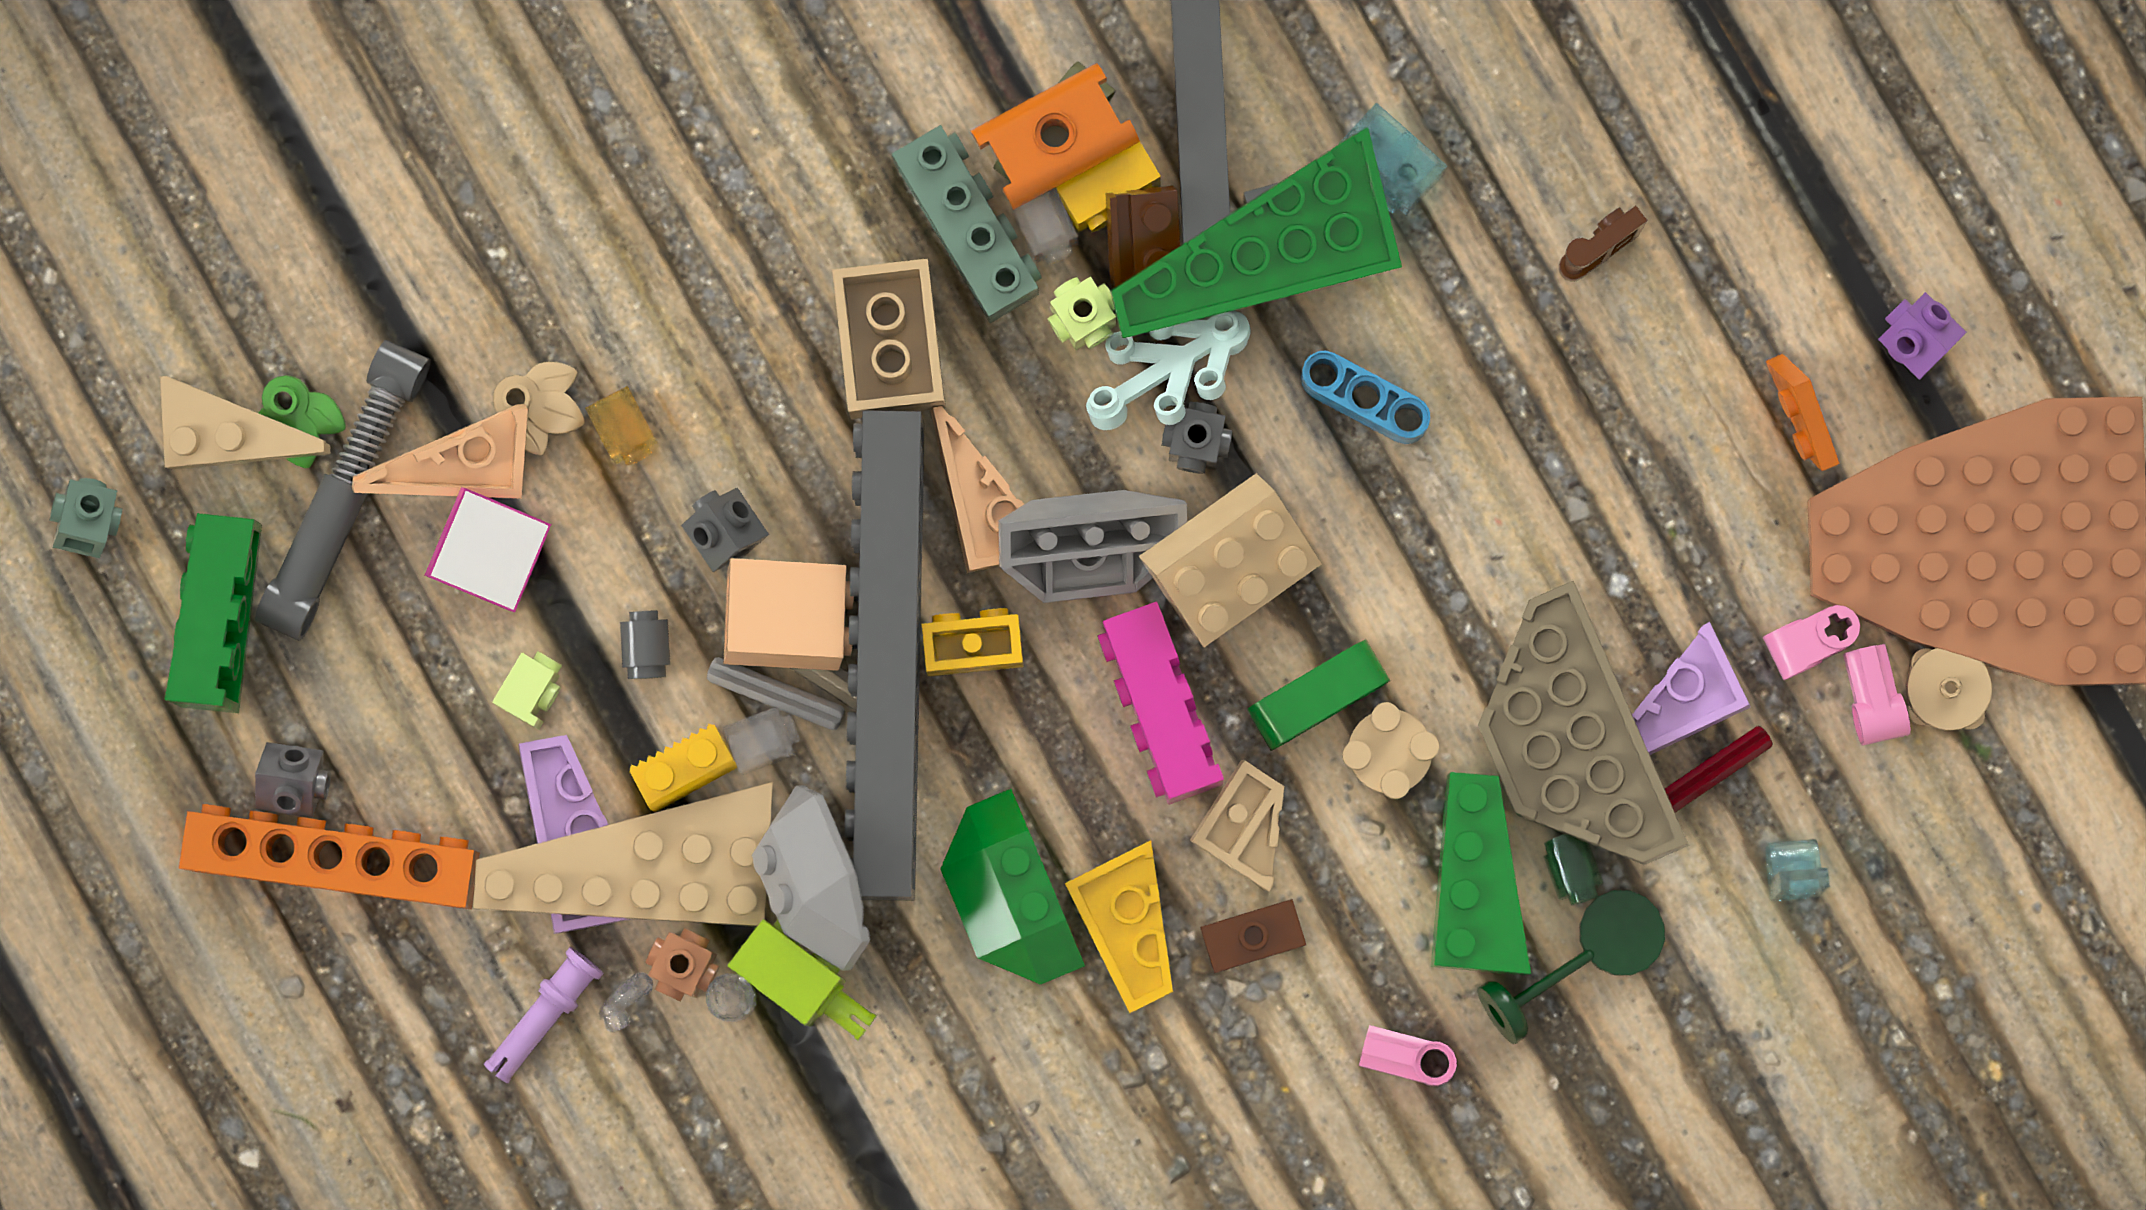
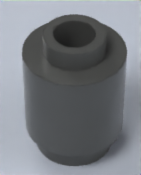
[620,610,670,679]

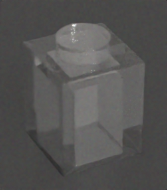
[1011,188,1078,265]
[723,707,801,775]

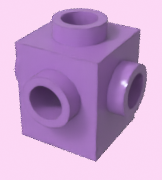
[1878,292,1967,380]

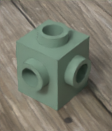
[49,478,122,559]

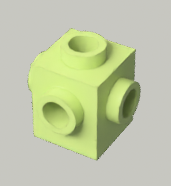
[1047,276,1116,350]

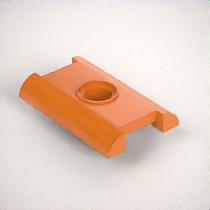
[970,63,1140,210]

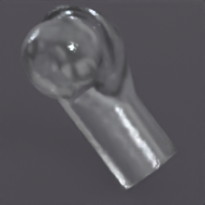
[599,972,653,1033]

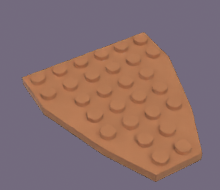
[1807,396,2146,686]

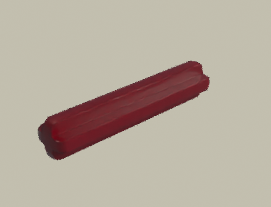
[1665,726,1773,813]

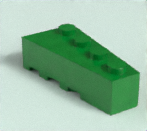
[165,513,262,714]
[1431,772,1531,976]

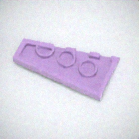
[518,735,630,934]

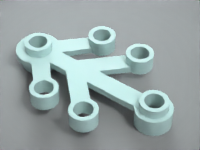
[1086,310,1251,430]

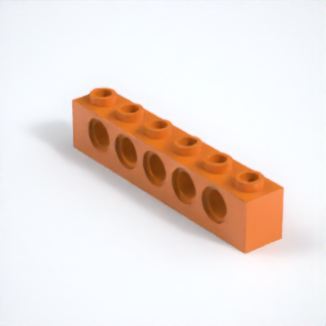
[178,804,480,910]

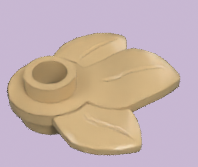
[493,362,585,455]

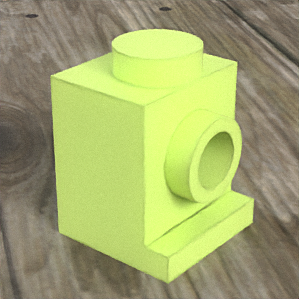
[492,651,562,730]

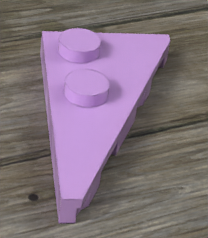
[1632,622,1751,755]

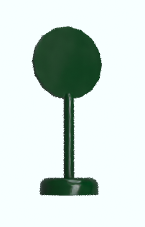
[1477,890,1665,1044]

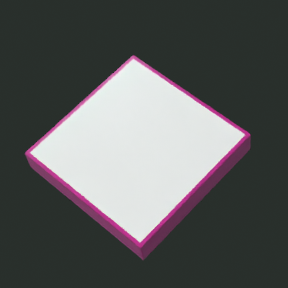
[424,487,552,613]

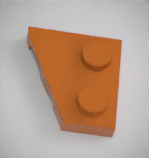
[1766,354,1840,471]

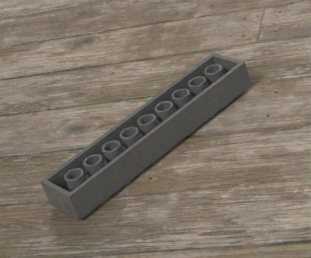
[845,411,925,901]

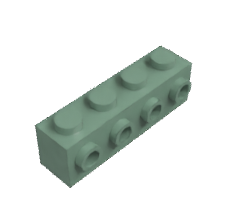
[892,125,1042,323]

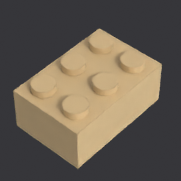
[832,258,946,419]
[1139,473,1322,647]

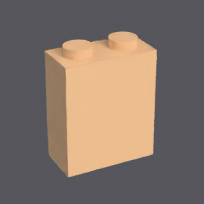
[723,558,854,671]

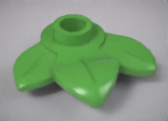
[258,375,346,468]

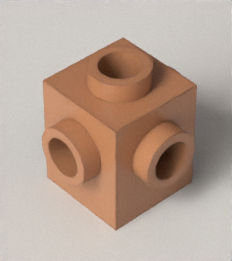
[645,928,719,1002]

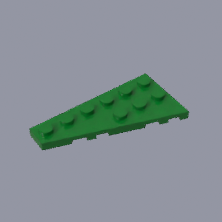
[1110,127,1402,338]

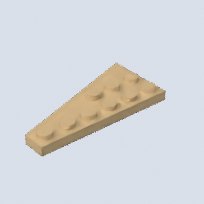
[473,782,773,927]

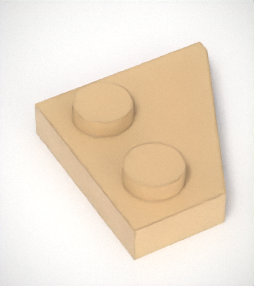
[1189,760,1284,891]

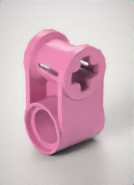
[1763,605,1860,680]

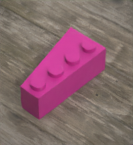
[1097,601,1224,805]

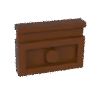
[1105,185,1180,289]

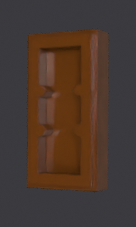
[1200,899,1307,974]

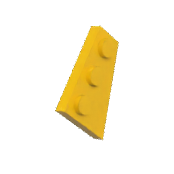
[1065,840,1173,1013]

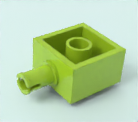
[728,919,877,1041]

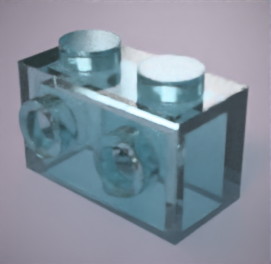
[1340,102,1447,216]

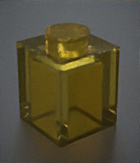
[585,386,658,466]

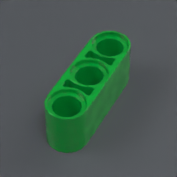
[1246,639,1391,751]

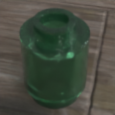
[1543,834,1604,906]

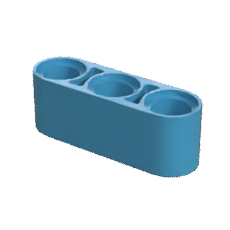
[1301,351,1431,444]

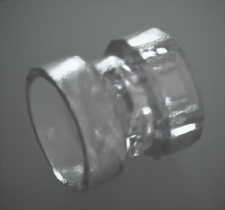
[706,973,757,1022]

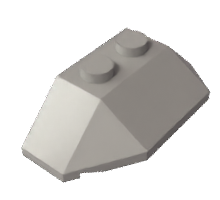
[998,490,1187,603]
[752,785,870,971]

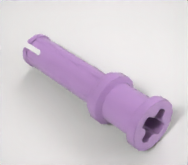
[484,947,604,1083]

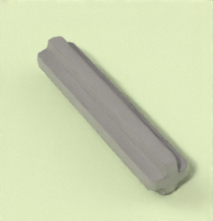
[707,657,845,730]

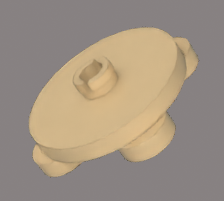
[1906,648,1992,731]
[1342,702,1439,799]

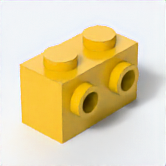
[922,608,1024,677]

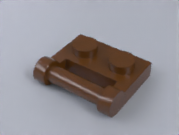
[1559,206,1648,282]

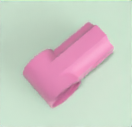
[1843,644,1911,746]
[1359,1025,1457,1086]

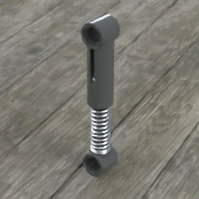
[255,340,431,641]

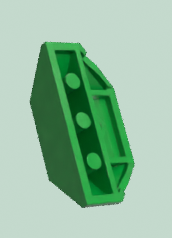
[940,789,1085,985]

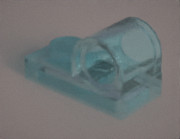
[1766,839,1830,901]

